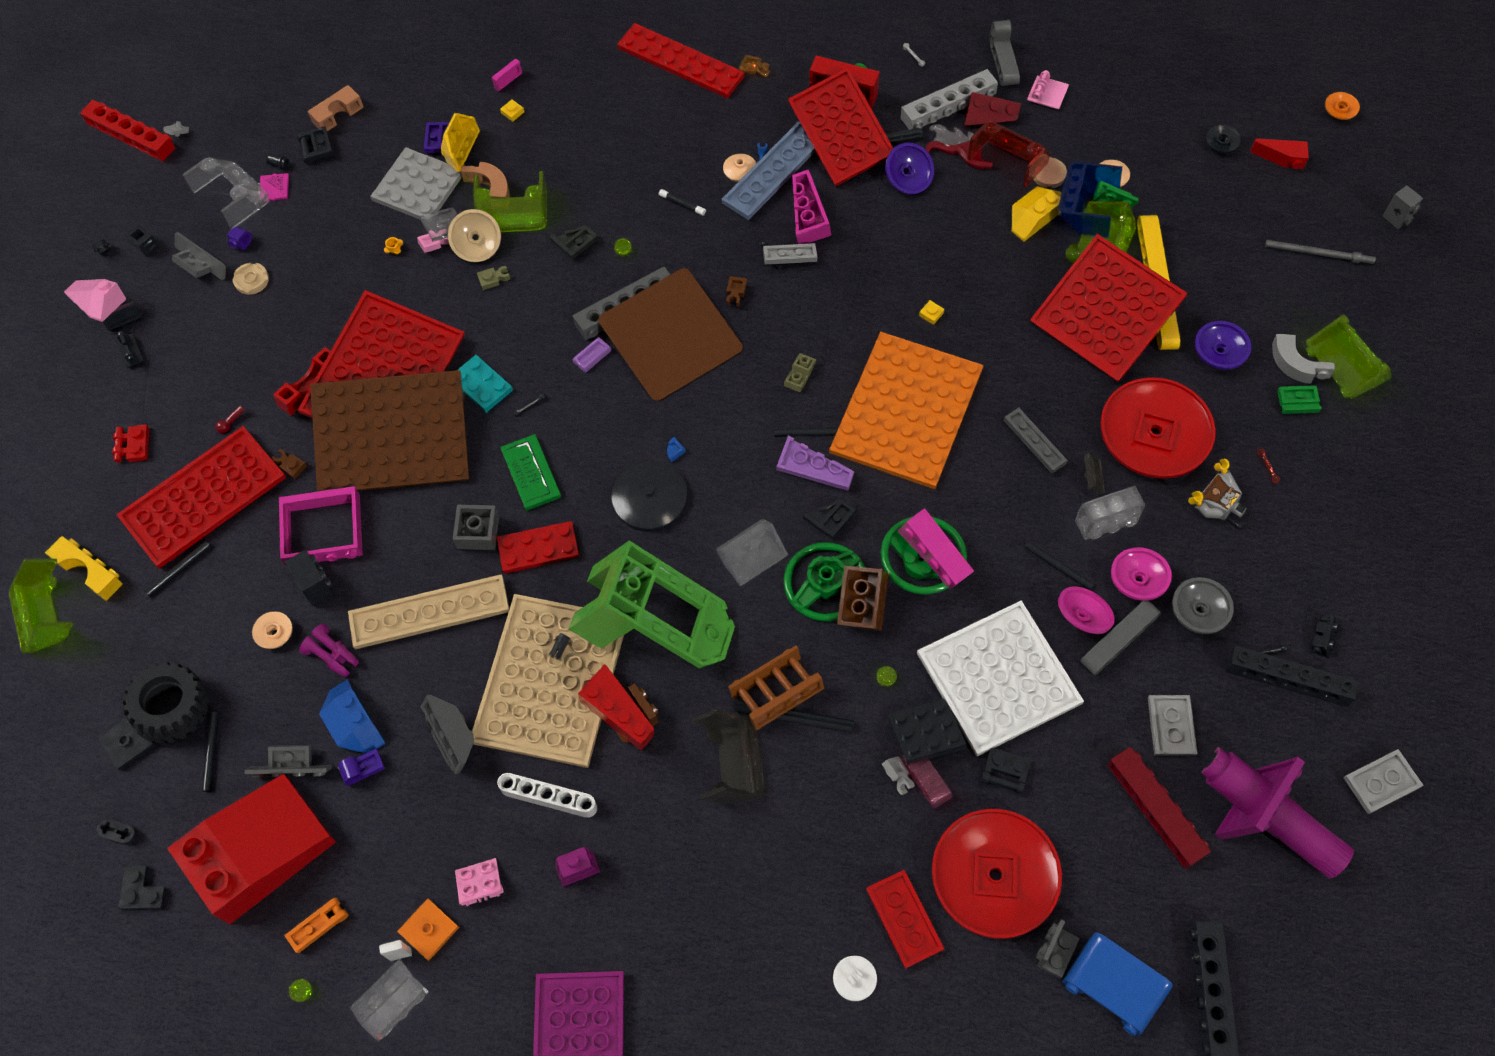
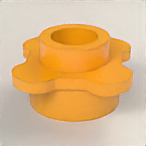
[384,237,403,254]

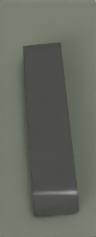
[1080,600,1161,676]

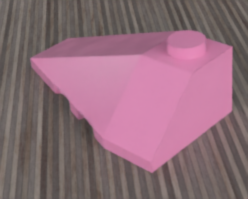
[64,279,126,322]

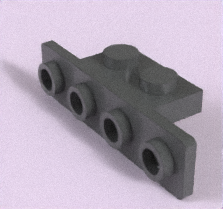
[172,232,226,280]
[245,745,332,777]

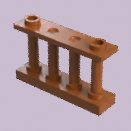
[728,646,824,731]

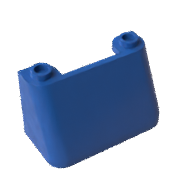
[1062,932,1173,1036]

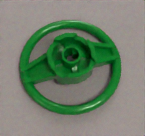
[881,516,967,594]
[783,542,866,621]

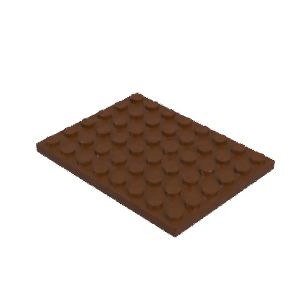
[310,370,470,492]

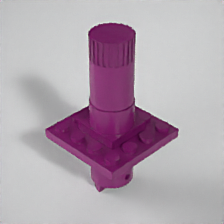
[1201,747,1354,879]

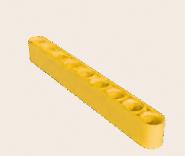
[1137,215,1180,350]

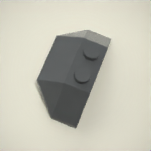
[420,695,474,774]

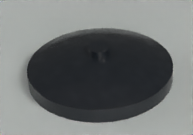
[612,461,687,532]

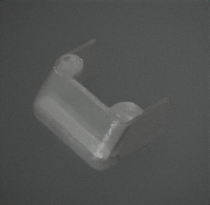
[183,157,269,229]

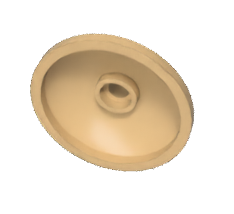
[448,209,501,262]

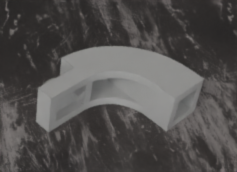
[1272,334,1335,384]

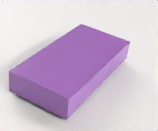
[572,337,611,373]

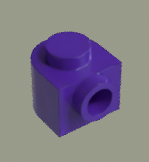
[227,226,252,251]

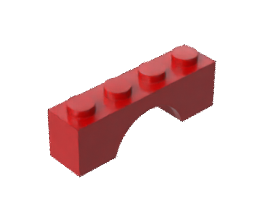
[273,347,331,416]

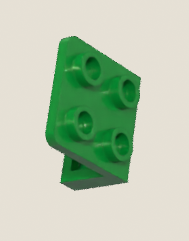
[1092,181,1139,214]

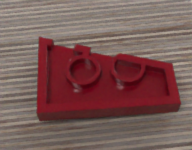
[964,92,1021,126]

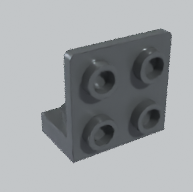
[1036,919,1080,979]

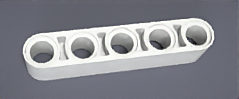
[497,773,597,818]

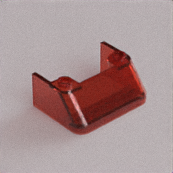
[967,121,1050,188]

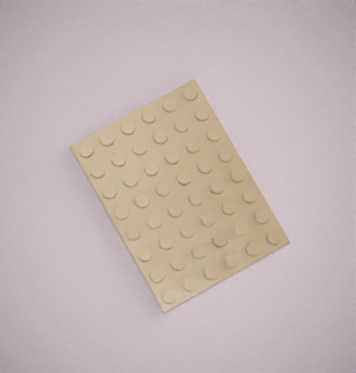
[472,594,624,768]

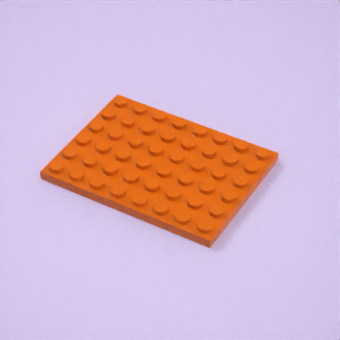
[829,332,983,489]

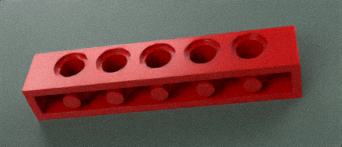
[80,100,175,162]

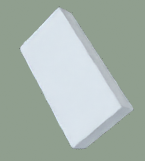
[379,940,412,961]

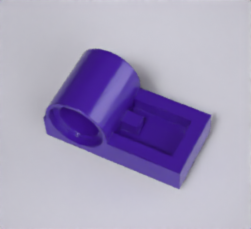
[338,749,385,787]

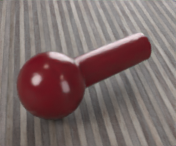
[215,405,245,434]

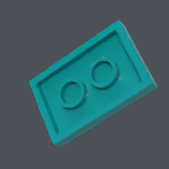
[458,355,513,413]

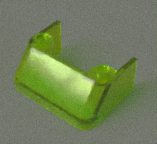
[473,171,547,232]
[9,559,73,653]

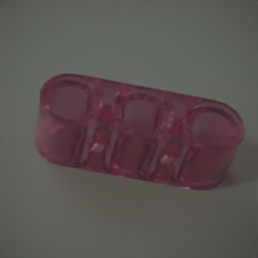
[901,757,953,809]

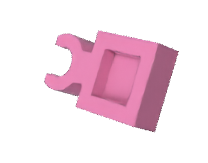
[417,231,449,253]

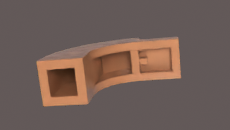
[461,162,510,208]

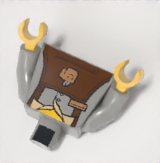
[1188,459,1247,520]

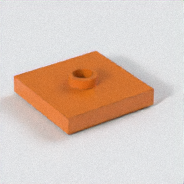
[397,898,459,961]

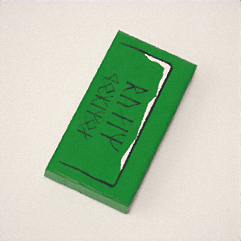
[500,434,561,511]

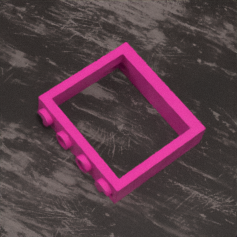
[279,486,363,566]

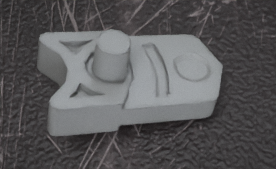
[163,121,189,137]

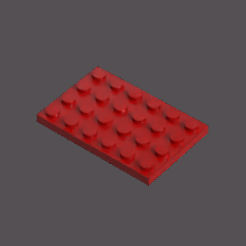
[788,67,893,187]

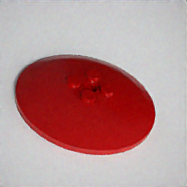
[1100,378,1215,478]
[932,809,1062,939]

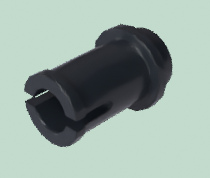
[266,153,289,169]
[549,633,570,660]

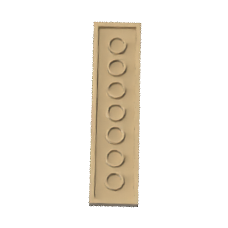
[348,574,510,649]

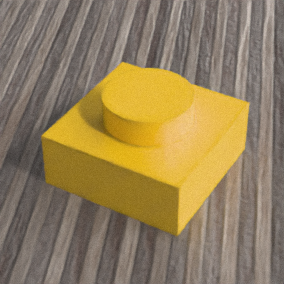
[500,100,524,122]
[919,300,944,325]

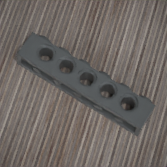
[572,267,670,340]

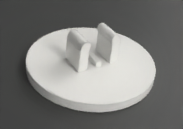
[833,956,877,1001]

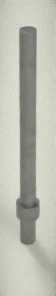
[1265,240,1376,264]

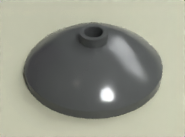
[1172,577,1234,634]

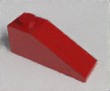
[1250,139,1309,169]

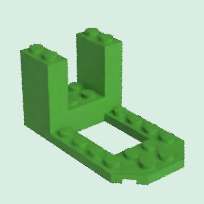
[568,541,735,668]

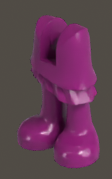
[299,623,359,677]

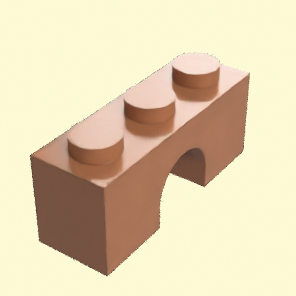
[308,85,364,131]

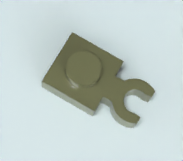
[477,266,510,290]

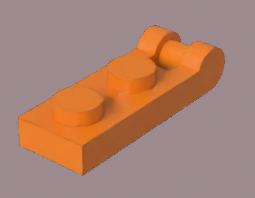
[284,898,348,954]

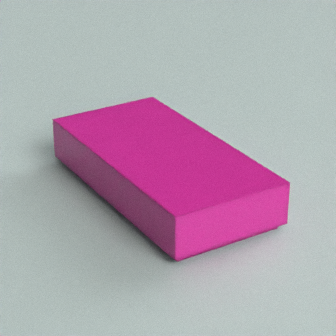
[492,59,522,91]

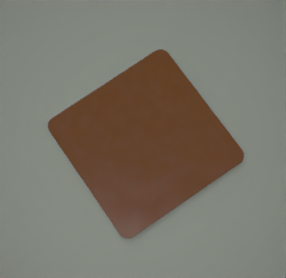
[599,268,743,401]

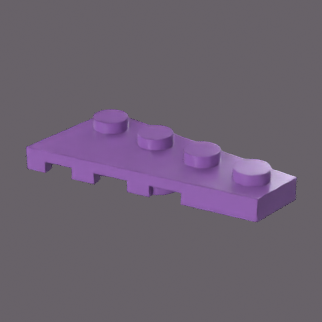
[777,435,854,491]

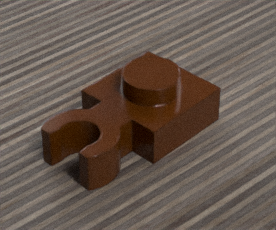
[726,276,747,307]
[272,449,307,479]

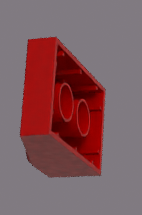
[167,774,336,924]

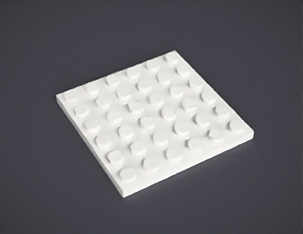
[917,601,1084,756]

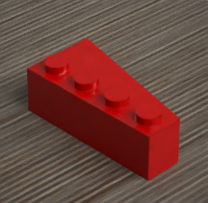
[578,664,654,751]

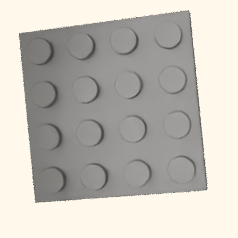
[370,147,462,223]

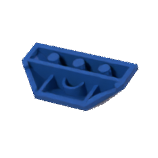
[319,679,386,754]

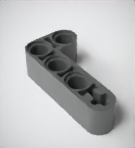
[989,20,1020,86]

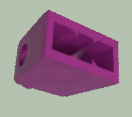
[555,847,600,887]

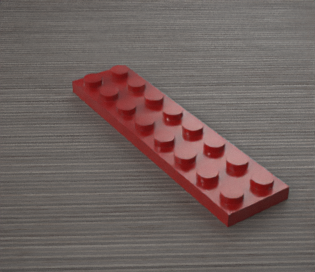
[617,23,744,99]

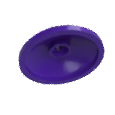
[885,143,934,195]
[1195,321,1251,370]

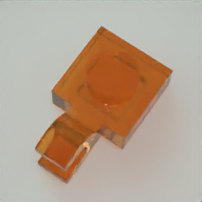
[739,55,770,77]

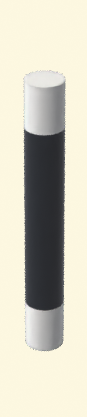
[659,189,706,215]

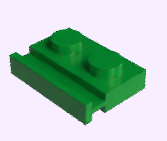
[1277,386,1322,414]

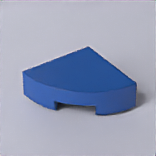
[667,437,686,463]

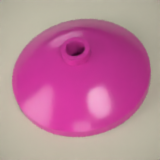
[1111,547,1172,601]
[1058,587,1115,634]

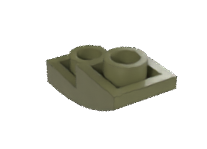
[784,353,816,392]

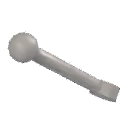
[903,43,925,67]

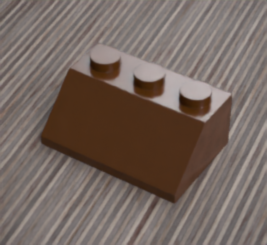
[837,566,889,631]

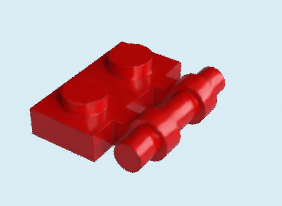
[112,424,149,462]

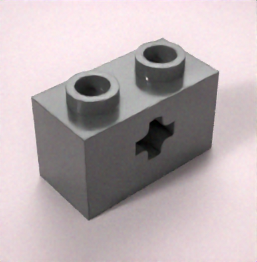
[1382,185,1423,229]

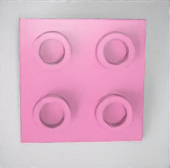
[1027,70,1069,110]
[455,858,504,906]

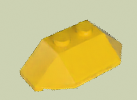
[441,113,480,172]
[1011,186,1073,242]

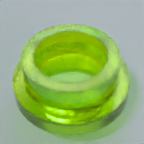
[614,238,632,255]
[876,666,897,686]
[289,979,312,1002]

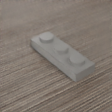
[763,243,818,265]

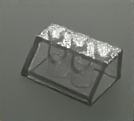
[716,519,788,586]
[350,959,429,1042]

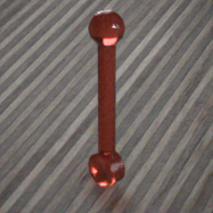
[1258,448,1280,484]

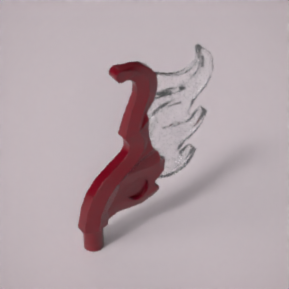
[926,125,992,170]

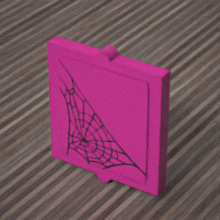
[259,173,289,201]

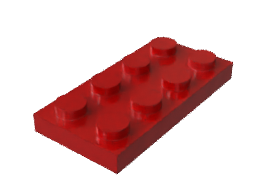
[497,521,579,574]
[866,870,944,969]

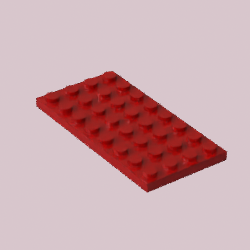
[116,426,286,569]

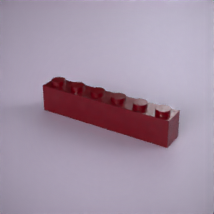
[1107,747,1211,870]

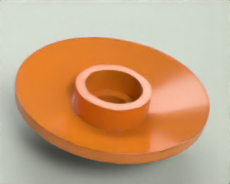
[1325,92,1360,120]

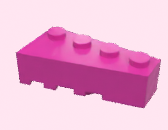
[792,169,831,244]
[898,508,974,589]

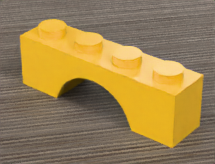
[45,536,123,601]

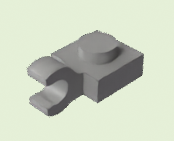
[882,756,915,795]

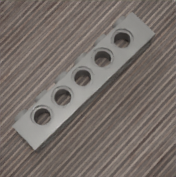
[900,69,998,130]

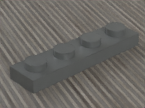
[1004,408,1068,473]

